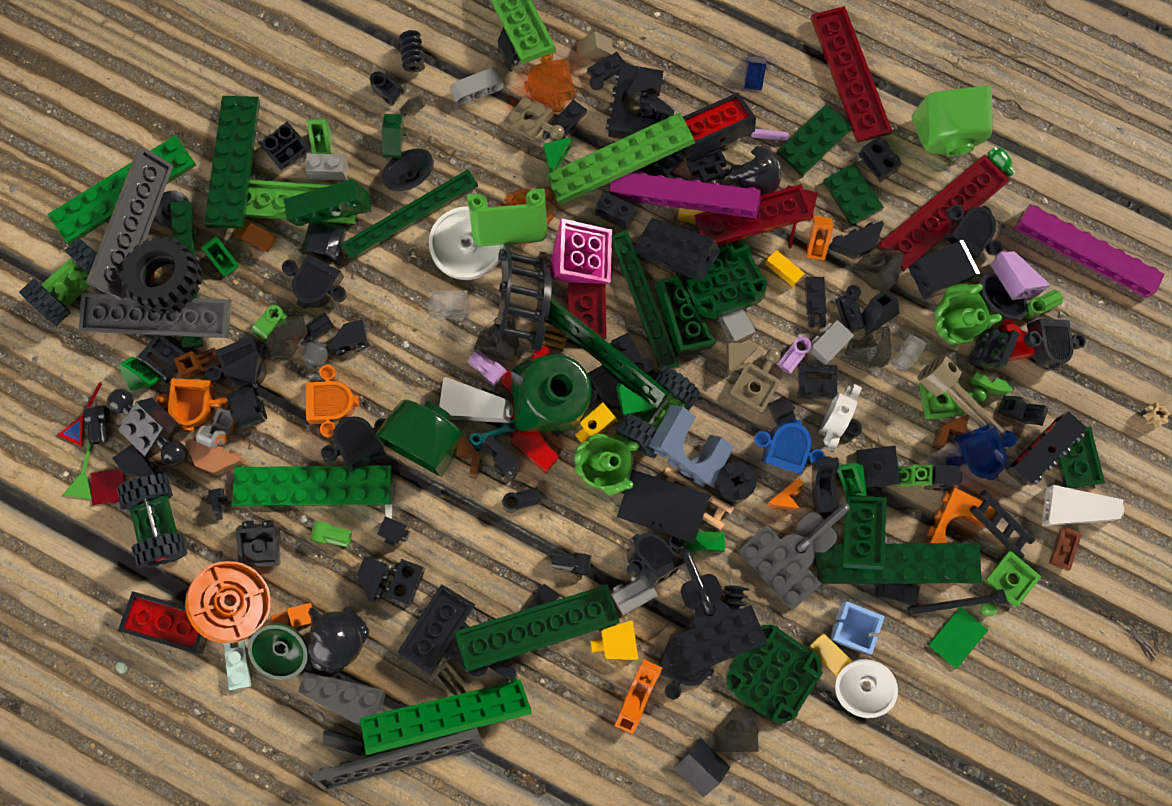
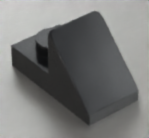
[767,396,797,425]

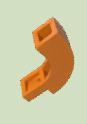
[614,659,662,734]

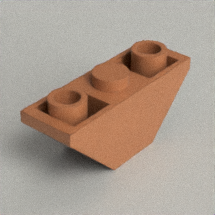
[185,437,246,476]

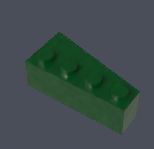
[284,179,372,226]
[655,276,717,357]

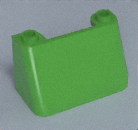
[467,188,547,247]

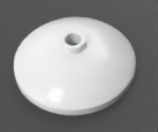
[835,659,898,718]

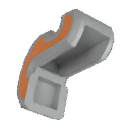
[196,408,236,448]

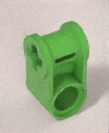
[251,305,288,343]

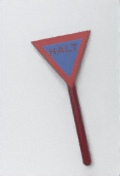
[57,382,102,447]

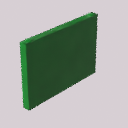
[928,607,988,669]

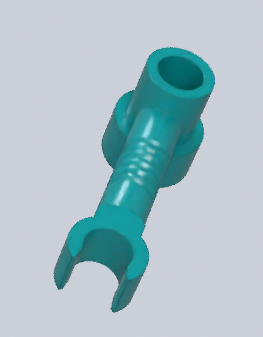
[468,420,517,451]

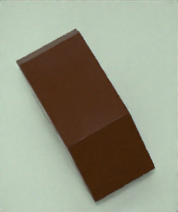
[232,222,277,253]
[174,348,221,377]
[932,415,970,450]
[456,434,480,479]

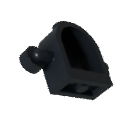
[942,205,1003,259]
[282,254,347,310]
[1024,318,1086,371]
[205,336,277,390]
[587,360,646,410]
[321,416,386,472]
[626,533,684,590]
[658,626,714,700]

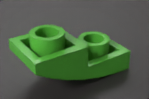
[967,372,1013,396]
[894,465,933,487]

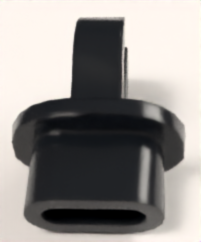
[206,488,228,520]

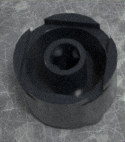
[226,385,267,430]
[714,462,757,504]

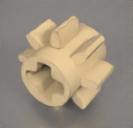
[1143,402,1171,427]

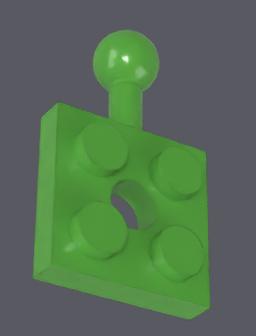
[919,380,987,420]
[981,551,1041,616]

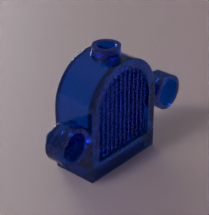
[945,423,1017,480]

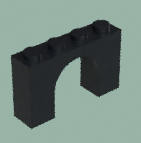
[605,63,664,139]

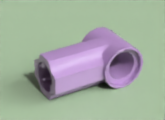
[777,337,811,374]
[467,350,507,387]

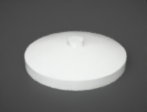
[429,207,504,280]

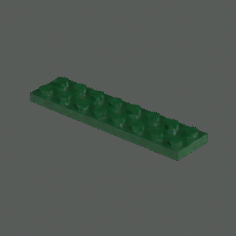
[204,96,260,229]
[816,543,982,584]
[454,585,620,672]

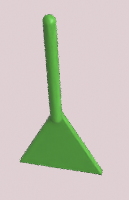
[63,443,92,499]

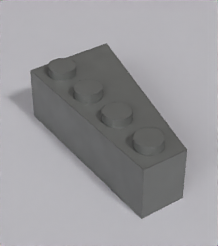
[298,672,387,726]

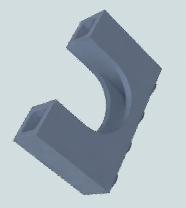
[649,405,734,487]

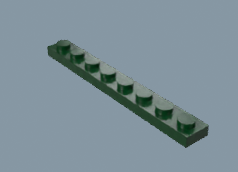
[341,169,478,261]
[170,200,204,349]
[612,230,680,370]
[545,299,669,409]

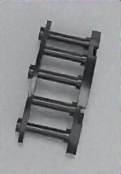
[492,243,552,351]

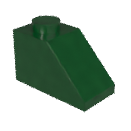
[382,114,405,158]

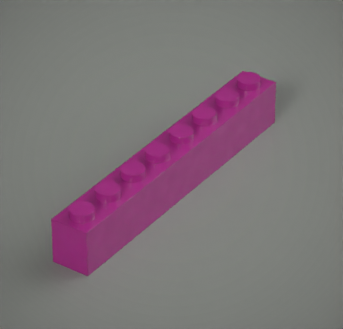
[609,173,761,219]
[1014,204,1165,298]

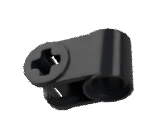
[369,71,405,106]

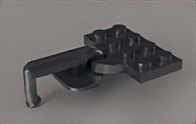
[676,550,768,674]
[397,584,518,682]

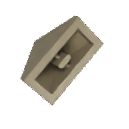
[576,31,614,60]
[726,343,758,376]

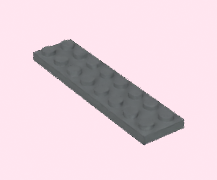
[86,146,173,300]
[79,293,231,339]
[313,728,484,791]

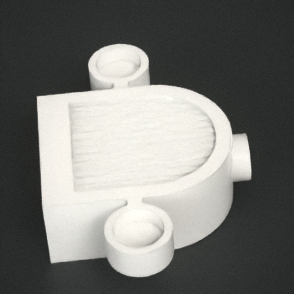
[818,384,862,452]

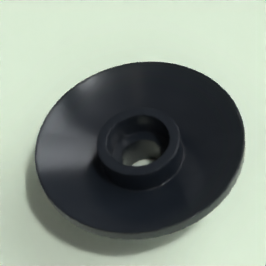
[155,191,189,227]

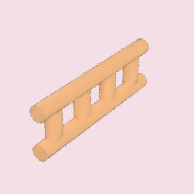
[664,467,734,530]

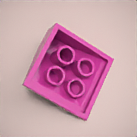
[550,219,612,284]

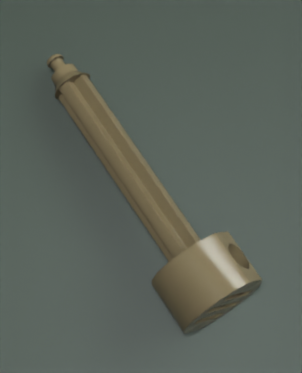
[917,354,1021,458]

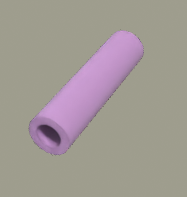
[751,129,788,141]

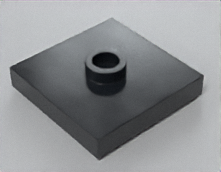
[856,445,901,488]

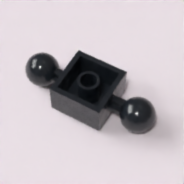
[107,389,187,466]

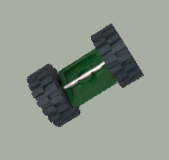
[117,474,188,568]

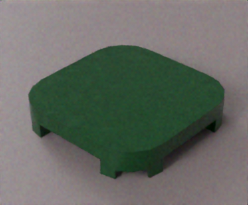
[679,242,767,319]
[725,625,823,723]

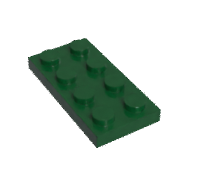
[776,104,852,177]
[843,495,887,571]

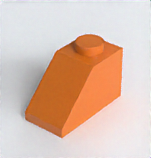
[806,215,834,261]

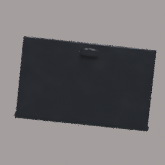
[617,469,711,543]

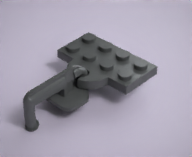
[738,502,850,610]

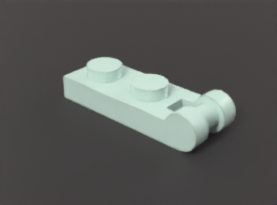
[223,639,251,690]

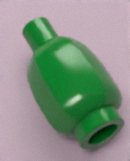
[987,146,1016,176]

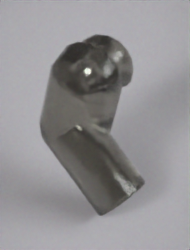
[399,96,426,116]

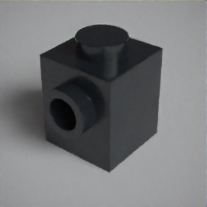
[377,516,410,547]

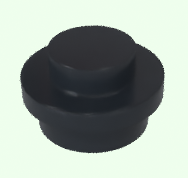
[844,419,862,438]

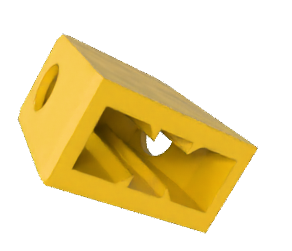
[575,403,618,443]
[590,621,638,660]

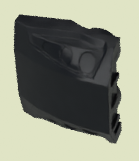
[637,90,675,124]
[258,121,310,171]
[299,221,347,261]

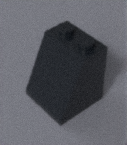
[908,240,980,300]

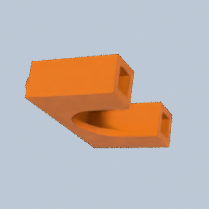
[926,488,996,543]

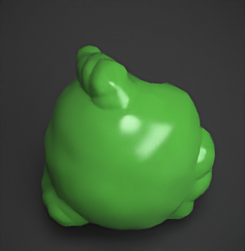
[934,284,1002,346]
[574,433,639,495]

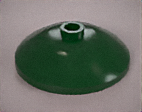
[248,623,309,680]

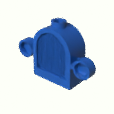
[753,418,825,474]

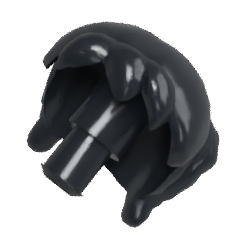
[729,145,781,195]
[308,607,369,673]

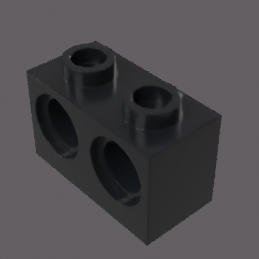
[858,136,902,183]
[595,191,637,230]
[924,464,963,492]
[385,559,426,606]

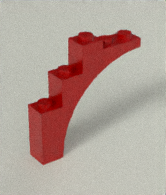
[501,345,558,474]

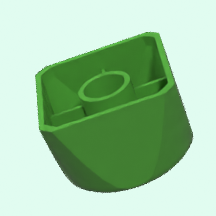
[911,85,993,157]

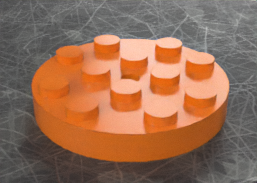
[185,561,271,644]

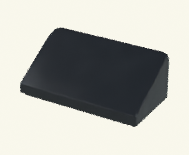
[323,729,365,756]

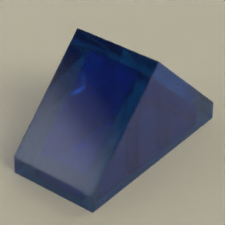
[744,55,767,91]

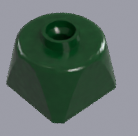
[511,354,591,432]
[375,399,462,477]

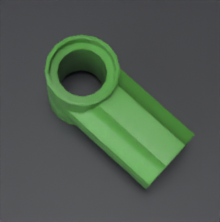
[1025,289,1063,319]
[310,521,352,547]

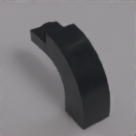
[811,456,839,519]

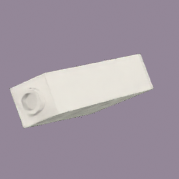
[439,377,513,423]
[1041,485,1124,526]

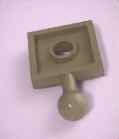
[503,95,564,140]
[729,349,781,414]

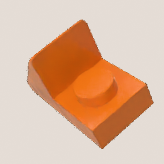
[766,478,804,511]
[271,603,312,630]

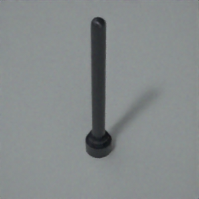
[908,589,1007,615]

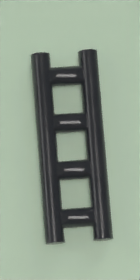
[969,490,1035,559]

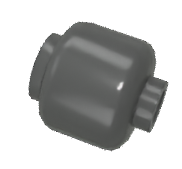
[301,339,330,369]

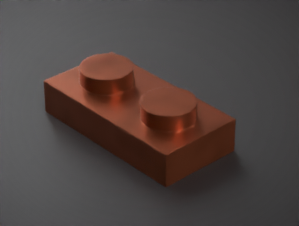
[1049,527,1082,571]

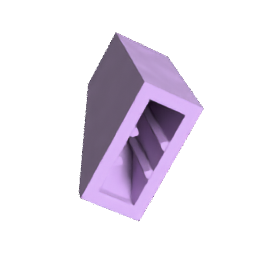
[990,251,1050,300]

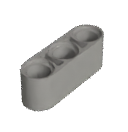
[450,67,505,105]

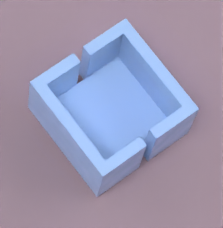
[829,601,885,655]

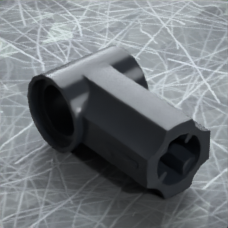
[296,313,334,346]
[84,405,110,445]
[502,487,542,513]
[551,551,592,576]

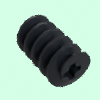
[399,30,425,73]
[722,585,750,612]

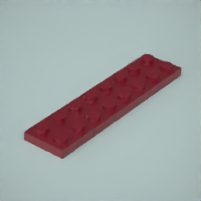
[810,6,893,143]
[878,155,1010,272]

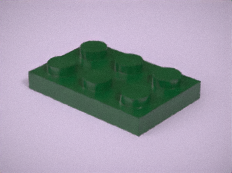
[823,163,884,227]
[1057,427,1105,489]

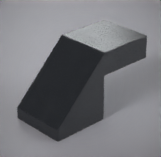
[998,395,1048,426]

